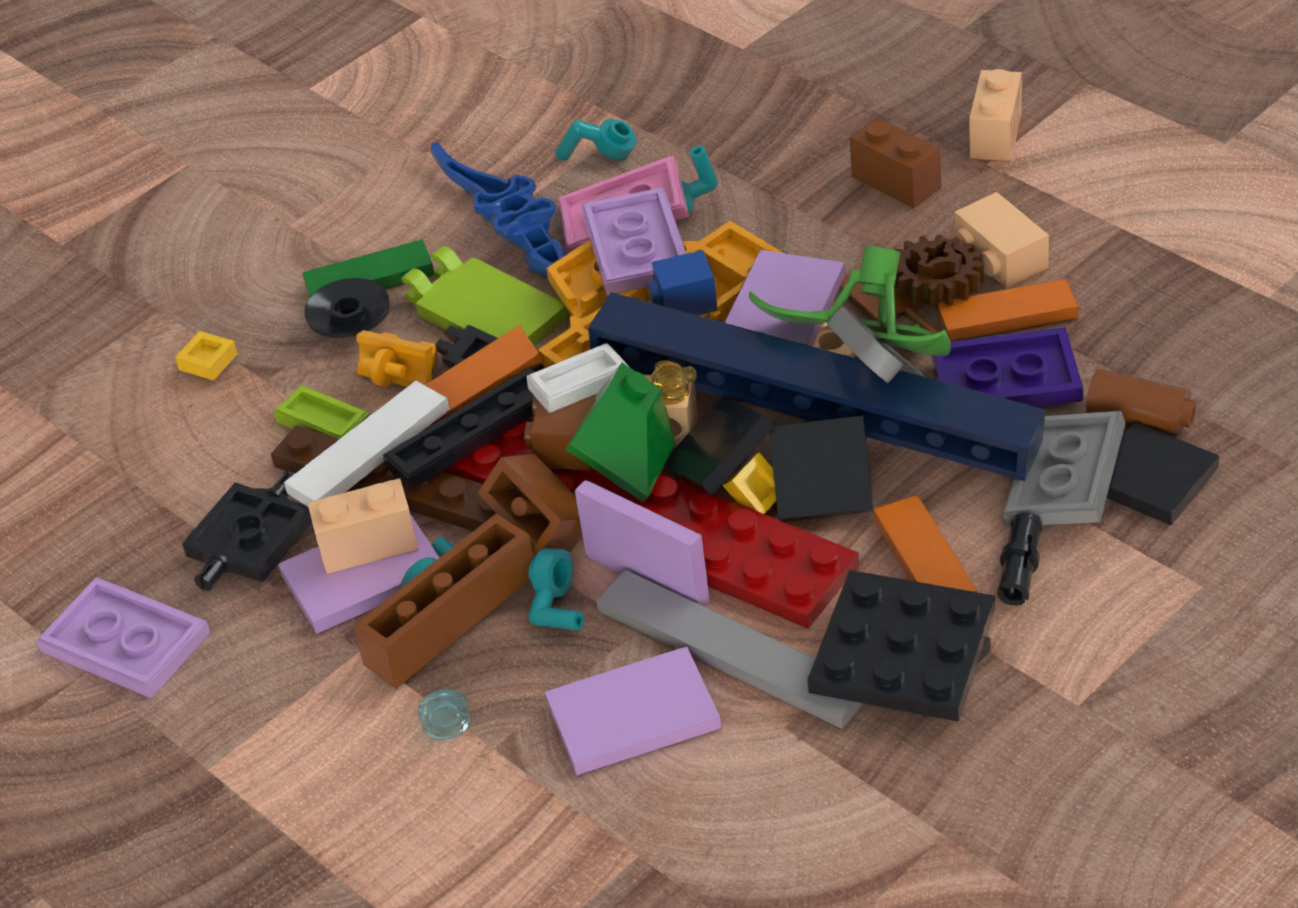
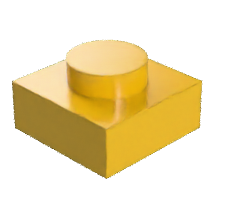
[175,331,238,381]
[722,452,776,514]

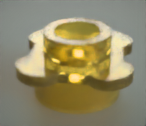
[647,360,697,405]

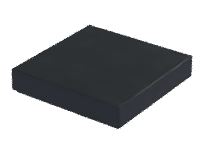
[663,397,774,495]
[769,416,874,522]
[1107,421,1219,525]

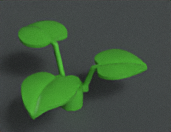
[749,246,951,356]

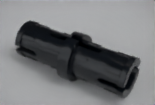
[997,513,1042,606]

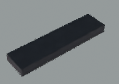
[382,368,535,490]

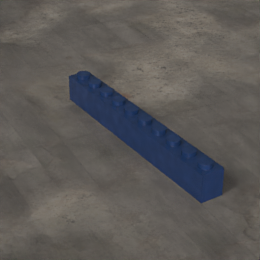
[588,292,1046,481]

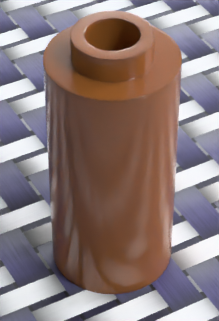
[1086,369,1197,435]

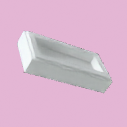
[527,343,629,413]

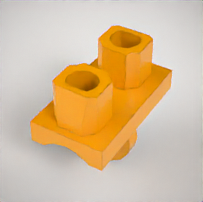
[357,330,437,387]

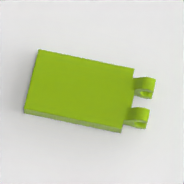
[401,246,569,346]

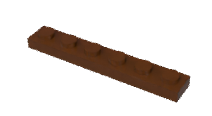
[271,425,496,531]

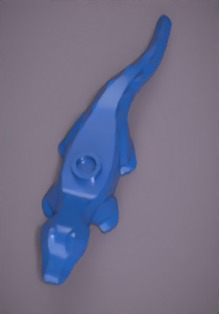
[431,142,567,279]

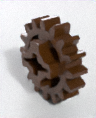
[894,235,984,307]

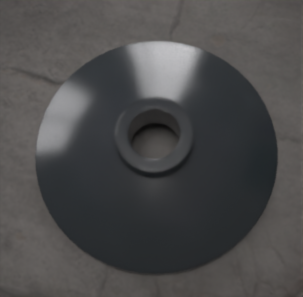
[304,278,390,338]

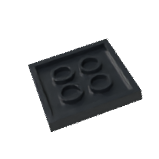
[807,570,995,722]

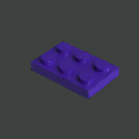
[931,327,1083,407]

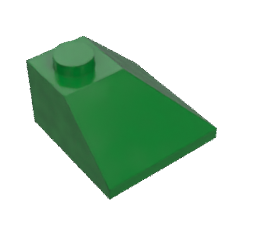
[566,362,675,503]

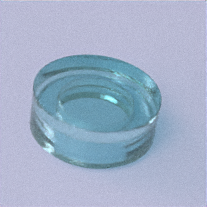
[418,689,471,739]

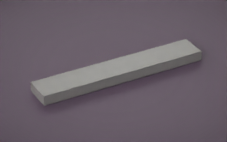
[596,569,864,729]

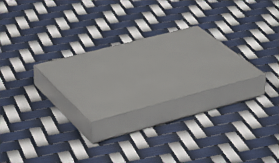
[1003,411,1126,527]

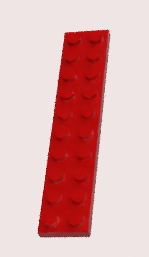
[443,419,859,629]

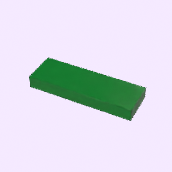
[302,239,434,297]

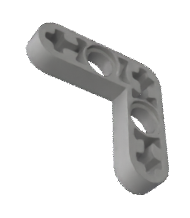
[827,306,925,383]

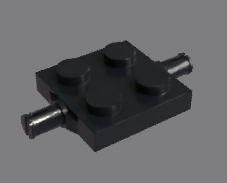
[182,471,312,591]

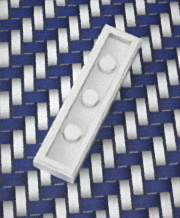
[284,381,450,507]

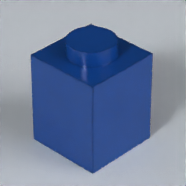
[647,250,718,315]

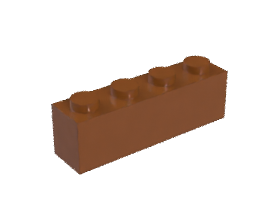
[353,513,534,688]

